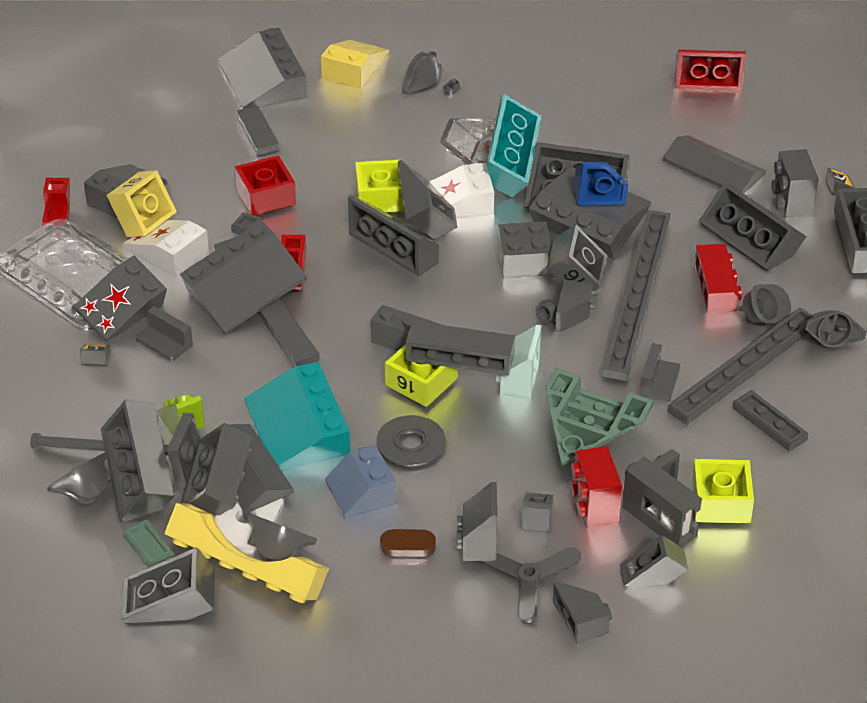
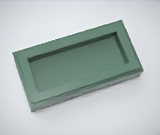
[123,519,175,568]

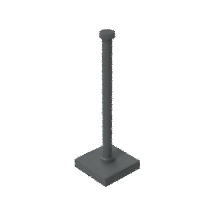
[30,413,200,490]

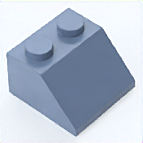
[325,444,396,519]

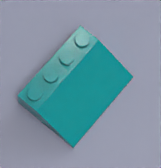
[244,361,350,471]

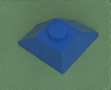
[573,162,628,206]

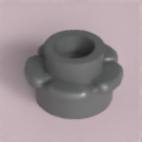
[536,299,558,323]

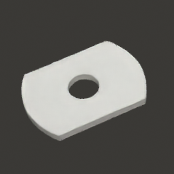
[215,498,284,550]

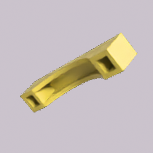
[164,502,329,603]

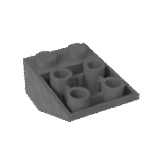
[398,160,458,239]

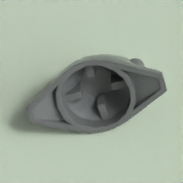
[402,51,443,95]
[805,310,867,348]
[47,452,111,504]
[247,513,317,562]

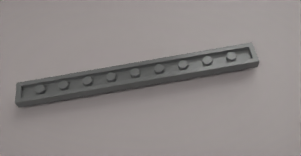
[602,210,671,381]

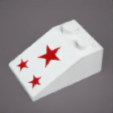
[430,163,494,218]
[123,220,209,277]

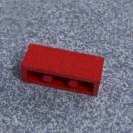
[694,244,742,312]

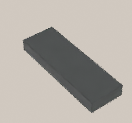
[237,106,280,155]
[732,390,809,451]

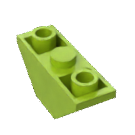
[157,393,205,436]

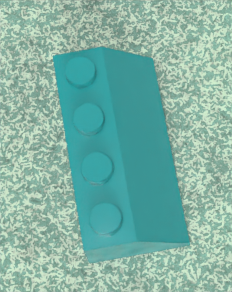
[486,94,542,198]

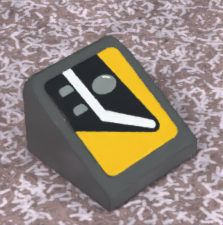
[826,168,855,195]
[80,344,110,365]

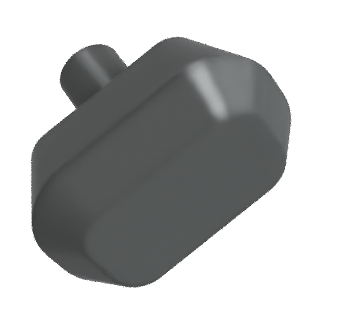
[443,79,461,95]

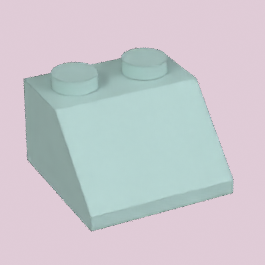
[496,325,542,398]

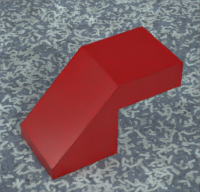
[42,177,70,229]

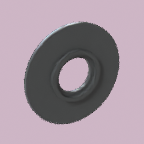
[377,415,446,467]

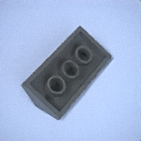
[663,135,766,193]
[228,424,294,514]

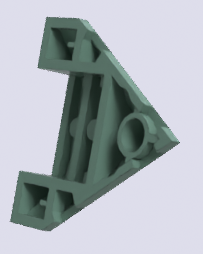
[546,368,654,466]

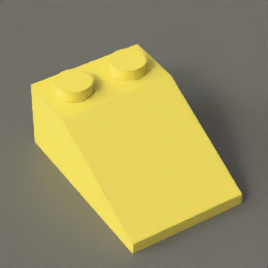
[321,40,389,88]

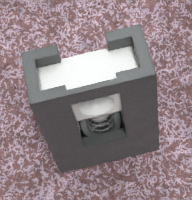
[622,449,702,547]

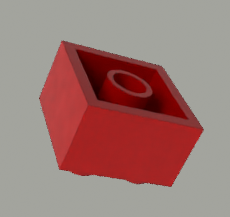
[234,155,296,215]
[570,446,622,528]

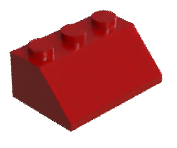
[674,49,746,90]

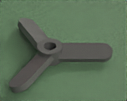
[482,548,581,623]

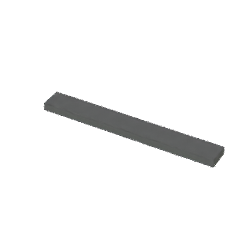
[214,238,320,367]
[667,308,813,425]

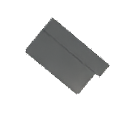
[136,306,193,361]
[640,343,681,402]

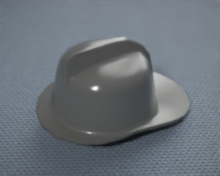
[738,284,791,324]

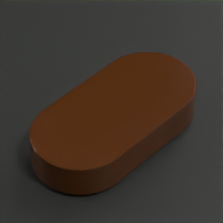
[380,529,436,557]

